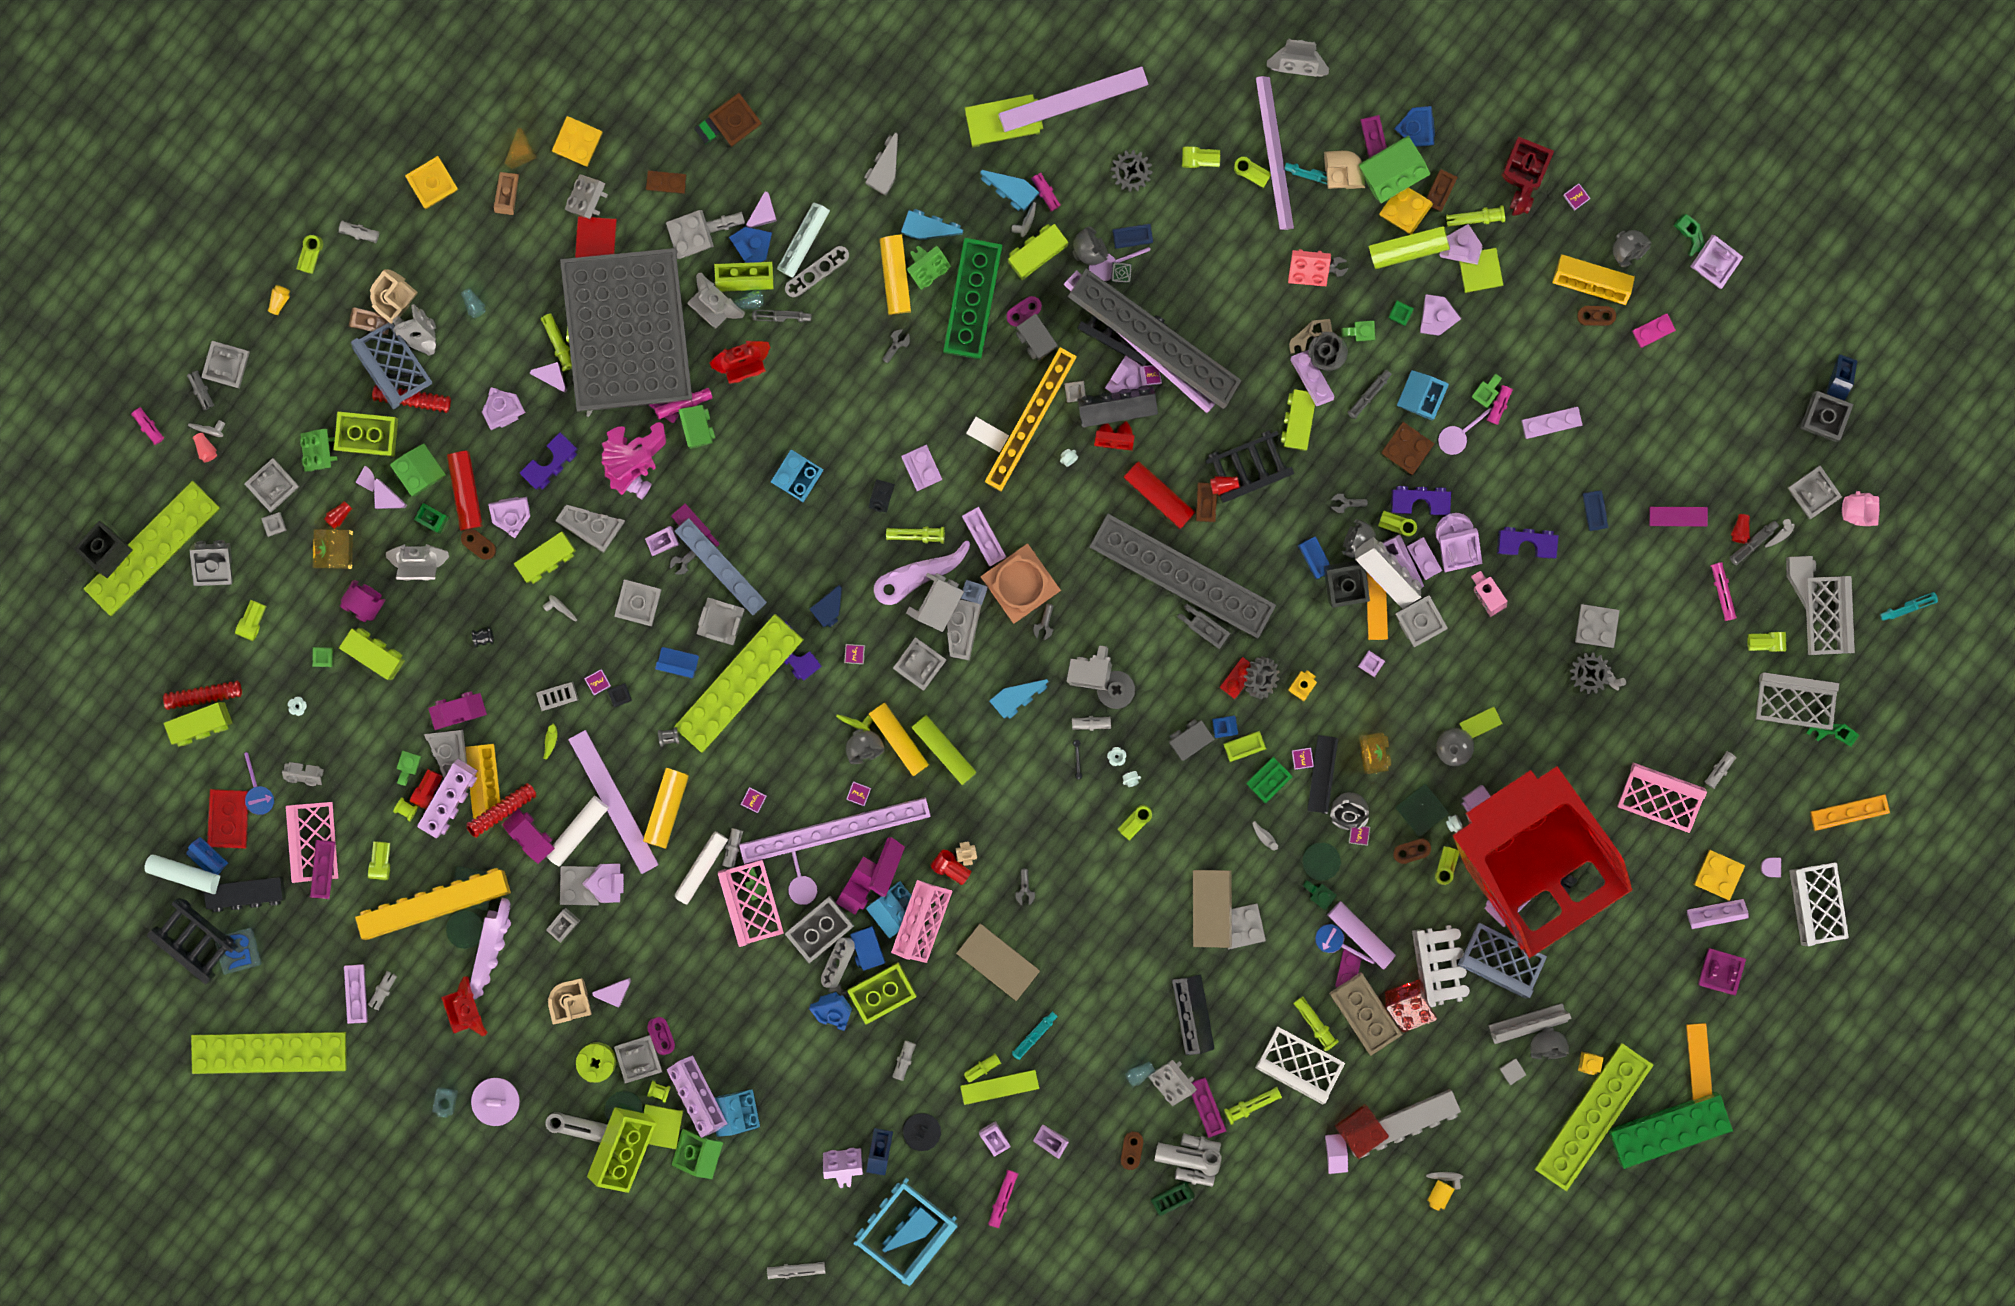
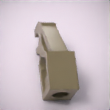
[1289,319,1332,354]

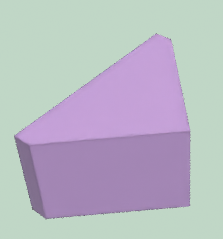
[746,191,777,228]
[530,362,567,393]
[374,479,407,509]
[645,526,680,556]
[593,978,631,1008]
[979,1121,1011,1157]
[1033,1125,1069,1159]
[1325,1133,1348,1174]

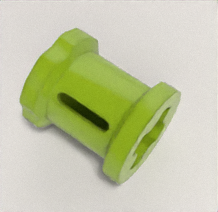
[393,797,418,821]
[647,1081,671,1102]

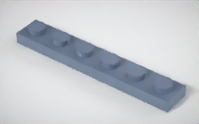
[675,518,767,615]

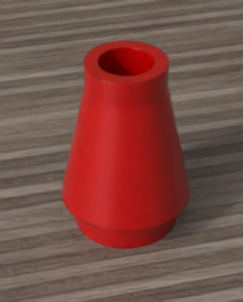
[1210,476,1239,495]
[324,501,352,529]
[1731,514,1750,544]

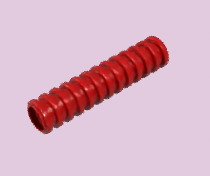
[372,385,451,413]
[163,680,242,710]
[467,783,536,837]

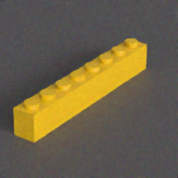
[985,347,1077,492]
[355,868,511,940]

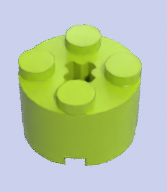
[576,1042,616,1083]

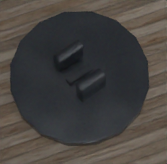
[903,1113,941,1151]

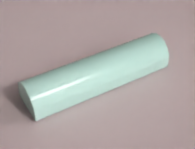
[777,203,830,278]
[145,855,220,894]

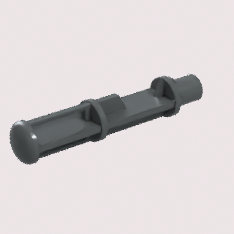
[752,309,812,323]
[1347,370,1392,419]
[1730,521,1779,565]

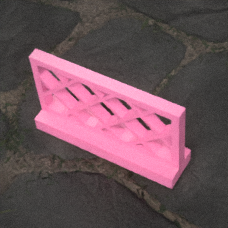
[1617,762,1707,833]
[286,802,338,883]
[718,860,784,947]
[891,880,952,963]

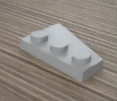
[556,505,625,553]
[947,600,981,661]
[424,730,467,778]

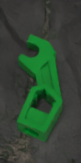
[1674,214,1705,257]
[1806,724,1859,747]

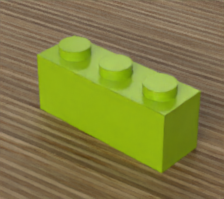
[714,262,774,291]
[1281,389,1315,451]
[514,532,576,584]

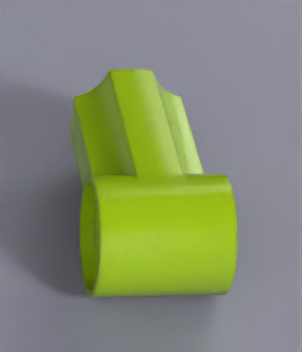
[1182,147,1220,168]
[1234,157,1271,188]
[296,235,323,274]
[1378,511,1417,537]
[235,600,267,641]
[1747,632,1786,652]
[1118,804,1152,841]
[368,841,390,880]
[1435,846,1459,885]

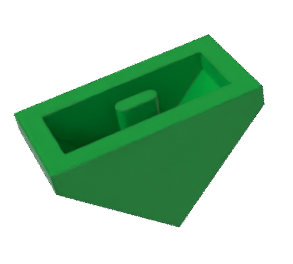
[414,503,449,534]

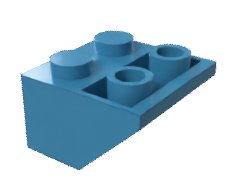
[1397,370,1449,421]
[771,450,823,502]
[866,881,912,938]
[715,1089,760,1137]

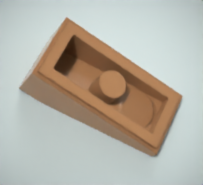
[494,172,519,215]
[348,308,389,335]

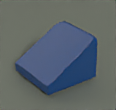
[1212,716,1238,738]

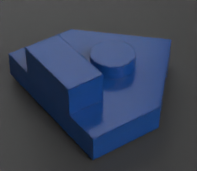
[1395,106,1435,147]
[729,227,772,263]
[809,992,852,1031]

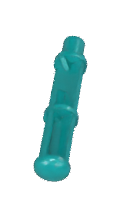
[1284,163,1327,184]
[1880,592,1938,621]
[1012,1011,1058,1060]

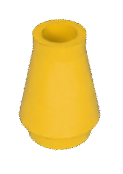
[268,285,290,315]

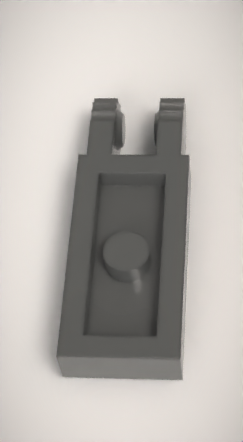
[1177,604,1231,649]

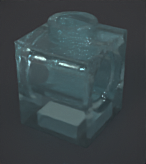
[432,1087,458,1118]

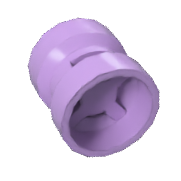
[626,476,652,500]

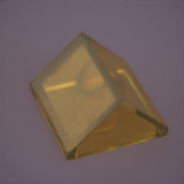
[504,127,537,169]

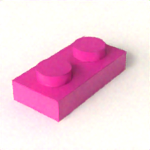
[1632,314,1676,348]

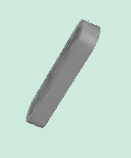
[785,246,849,298]

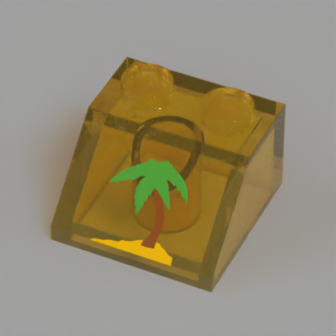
[313,530,353,569]
[1359,732,1391,774]

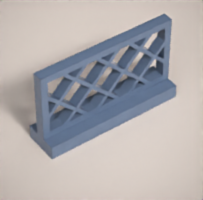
[351,322,432,409]
[1458,923,1547,999]

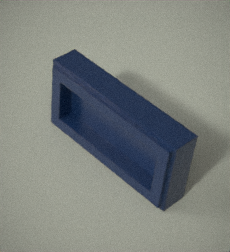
[1112,224,1153,249]
[1582,490,1609,531]

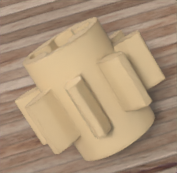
[956,842,977,866]

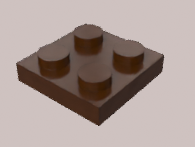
[708,93,762,147]
[1381,422,1434,475]

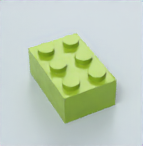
[1008,224,1068,280]
[334,412,398,457]
[339,628,405,680]
[164,702,233,747]
[848,962,917,1024]

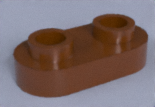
[1577,306,1616,326]
[461,529,496,560]
[1393,839,1431,864]
[1121,1131,1143,1170]

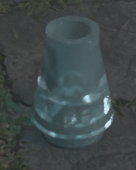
[461,288,486,318]
[734,290,764,309]
[1125,1062,1155,1087]

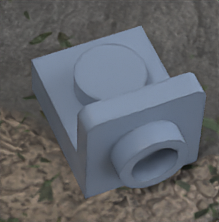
[961,580,988,605]

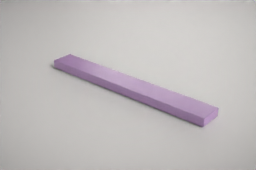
[998,67,1148,132]
[1256,76,1294,230]
[568,730,659,874]

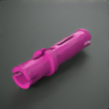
[655,388,712,419]
[1711,562,1737,621]
[988,1170,1018,1228]

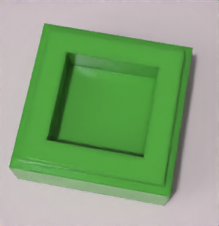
[312,647,333,667]

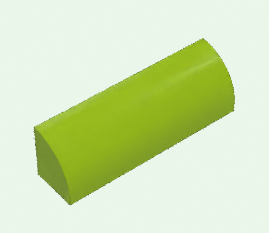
[1369,226,1450,269]
[912,715,976,785]

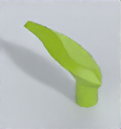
[836,714,873,731]
[543,723,557,759]

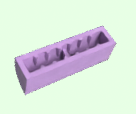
[1327,901,1395,970]

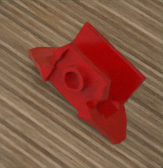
[710,341,771,384]
[441,976,488,1036]

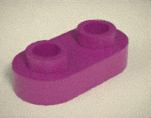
[1006,296,1042,327]
[648,1017,675,1055]

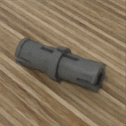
[187,371,215,410]

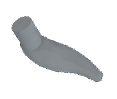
[1012,202,1036,237]
[188,420,225,437]
[1764,519,1795,547]
[543,595,577,622]
[1601,659,1626,690]
[1252,821,1278,850]
[1426,1172,1463,1190]

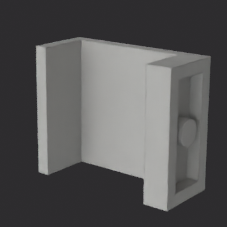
[906,573,964,632]

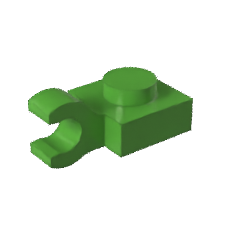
[1341,321,1375,342]
[1472,374,1502,408]
[397,751,421,786]
[745,867,767,901]

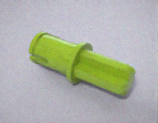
[964,1053,1001,1082]

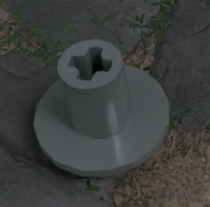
[1097,671,1135,709]

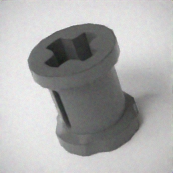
[658,727,680,747]

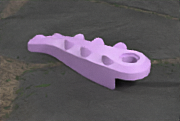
[874,541,970,605]
[470,898,511,1000]

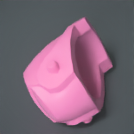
[1842,491,1880,526]

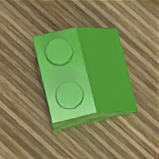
[679,405,715,449]
[390,444,446,497]
[672,1129,723,1179]

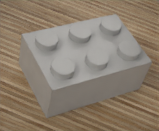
[785,896,854,963]

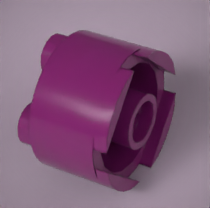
[340,580,386,622]

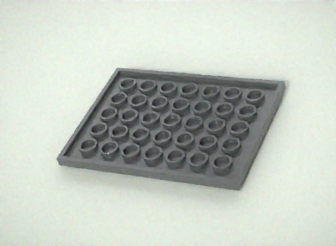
[560,248,692,412]

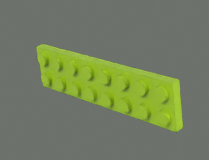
[84,481,221,616]
[674,614,804,753]
[191,1032,347,1074]
[1534,1043,1653,1191]

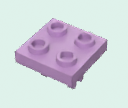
[1690,235,1743,289]
[1439,528,1482,572]
[823,1148,863,1188]

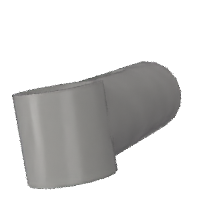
[546,1112,608,1142]
[1155,1143,1221,1176]

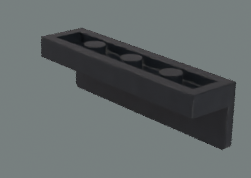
[1307,735,1338,814]
[1172,975,1215,1055]

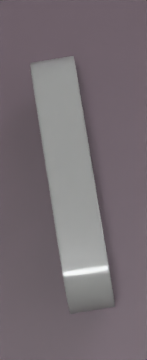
[821,938,855,988]

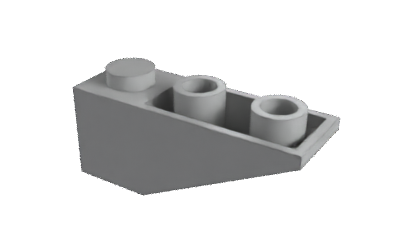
[865,133,898,196]
[1786,556,1818,611]

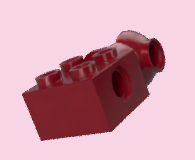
[1501,136,1554,216]

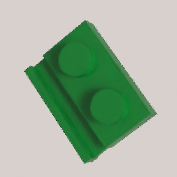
[1246,757,1293,803]

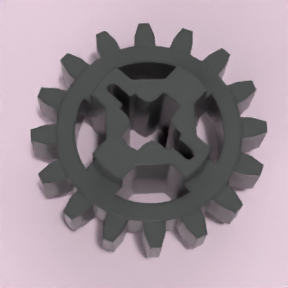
[1111,150,1153,192]
[1570,653,1612,694]
[1244,656,1280,699]

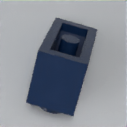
[1827,354,1857,401]
[810,585,842,628]
[866,1128,893,1175]

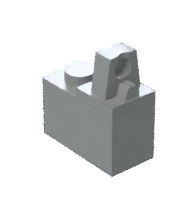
[1067,646,1112,691]

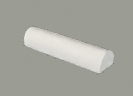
[546,795,609,866]
[675,831,728,904]

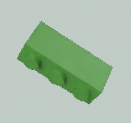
[1359,136,1430,203]

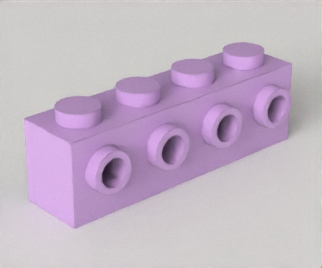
[417,759,477,838]
[667,1056,727,1138]

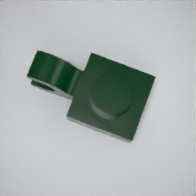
[1302,880,1337,910]

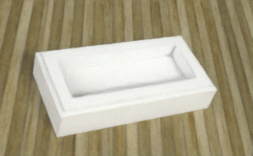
[966,417,1009,453]

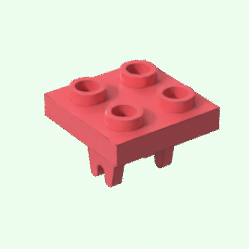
[1288,249,1331,286]

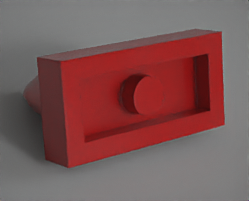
[1094,421,1135,451]
[1219,657,1251,699]

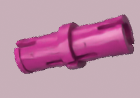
[1031,173,1061,212]
[1487,385,1513,425]
[131,407,164,445]

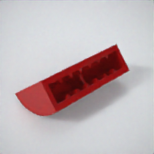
[447,451,483,531]
[1123,461,1195,529]

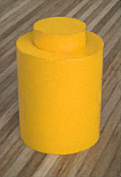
[1427,1180,1455,1211]

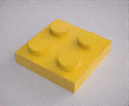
[552,116,603,167]
[405,156,458,209]
[1379,187,1433,235]
[1693,850,1745,901]

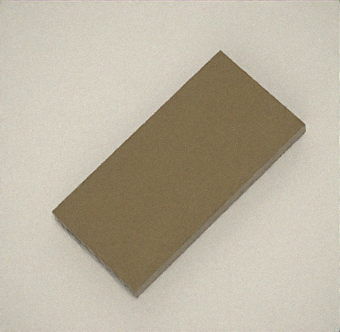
[1193,870,1232,948]
[956,923,1040,1001]
[1329,972,1402,1056]

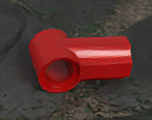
[410,769,443,810]
[931,849,971,885]

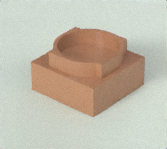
[981,544,1061,624]

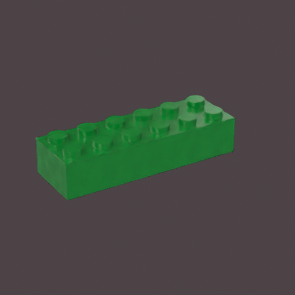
[943,238,1002,360]
[1609,1091,1733,1169]

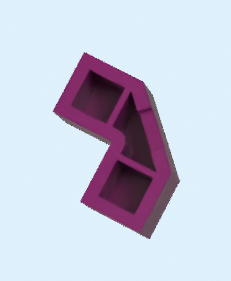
[428,691,487,730]
[502,809,555,864]
[836,857,877,915]

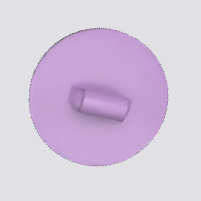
[471,1078,520,1126]

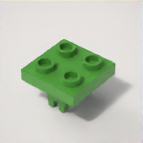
[907,246,951,290]
[300,429,337,472]

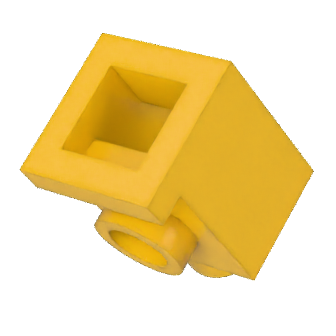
[1288,670,1317,701]
[1578,1052,1603,1075]

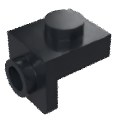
[869,479,895,512]

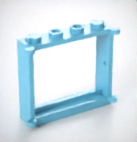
[854,1178,958,1287]

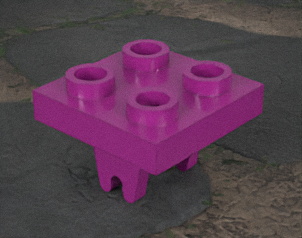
[1698,948,1746,996]

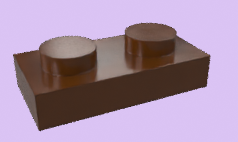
[1427,169,1458,213]
[646,171,687,194]
[1196,483,1217,522]

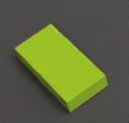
[1459,707,1502,738]
[1223,731,1266,762]

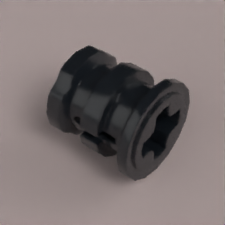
[471,626,494,647]

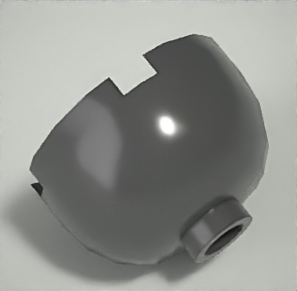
[1072,226,1108,266]
[1612,230,1652,267]
[1308,332,1348,371]
[1342,519,1376,558]
[1436,728,1474,766]
[845,729,885,764]
[1331,792,1369,830]
[1530,1028,1569,1059]

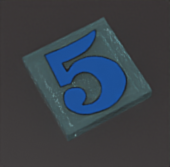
[215,928,262,975]

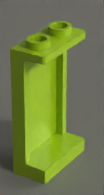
[965,94,1043,148]

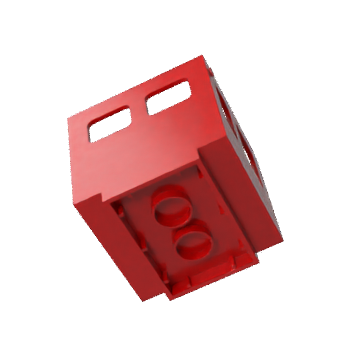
[1452,766,1632,959]

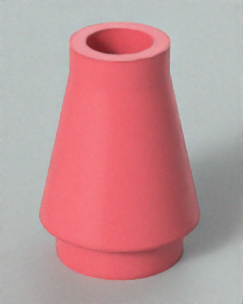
[193,433,217,462]

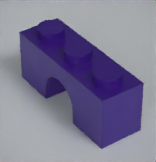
[520,432,578,490]
[1391,486,1451,515]
[1497,527,1558,559]
[784,621,822,681]

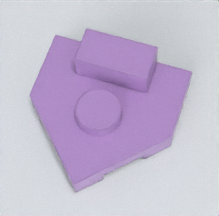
[1440,224,1482,265]
[1420,295,1461,336]
[1105,356,1142,393]
[482,387,525,430]
[489,497,531,538]
[582,864,623,903]

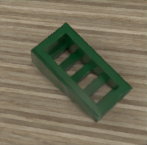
[1151,1181,1195,1216]

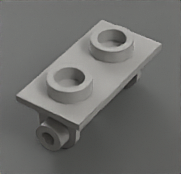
[282,762,324,786]

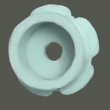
[1060,449,1078,467]
[288,697,307,716]
[1107,747,1126,766]
[1122,771,1141,787]
[1446,815,1463,833]

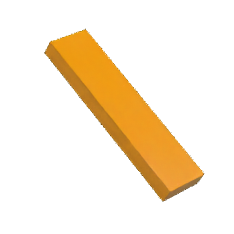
[1366,571,1388,640]
[1810,794,1890,831]
[1686,1023,1712,1100]

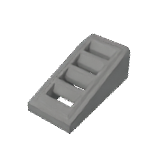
[536,682,579,711]

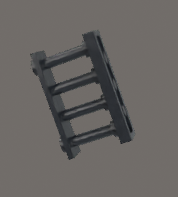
[1077,315,1167,366]
[1205,430,1295,504]
[147,898,239,985]

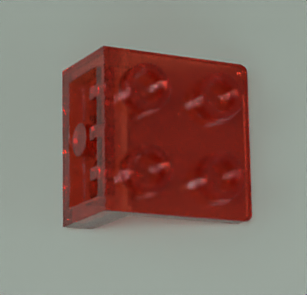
[1385,979,1437,1032]
[1335,1104,1389,1159]

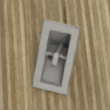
[546,908,580,943]

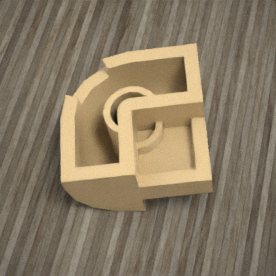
[1324,151,1365,189]
[370,270,418,324]
[548,978,592,1024]

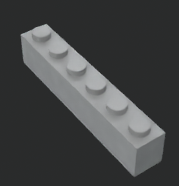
[1345,1089,1461,1158]

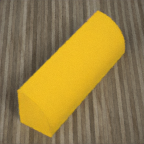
[879,234,911,315]
[1553,254,1635,305]
[869,703,929,776]
[465,744,500,819]
[643,768,689,849]

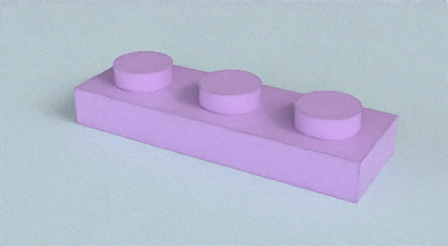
[1291,350,1334,406]
[1521,407,1582,439]
[962,507,1006,566]
[1687,899,1748,929]
[344,964,368,1024]

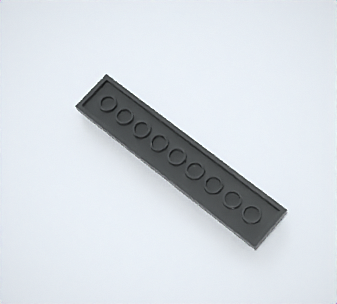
[1068,268,1241,409]
[1089,514,1276,639]

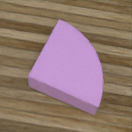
[356,466,375,492]

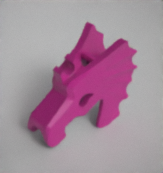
[601,422,666,495]

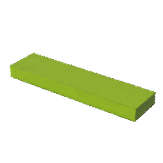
[960,1070,1039,1105]

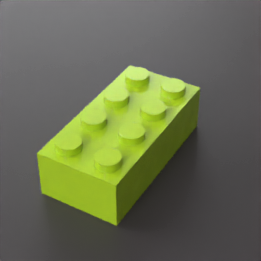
[587,1107,657,1193]

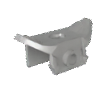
[1267,39,1329,77]
[687,273,745,329]
[393,304,436,356]
[386,544,449,581]

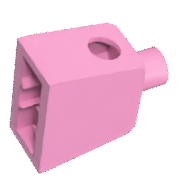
[1471,571,1508,617]

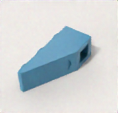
[980,170,1039,211]
[901,209,963,240]
[990,679,1048,719]
[882,1205,938,1252]

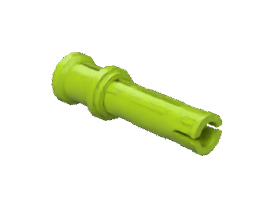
[1446,205,1505,227]
[540,313,572,372]
[886,526,945,544]
[1293,996,1339,1051]
[1224,1087,1282,1125]

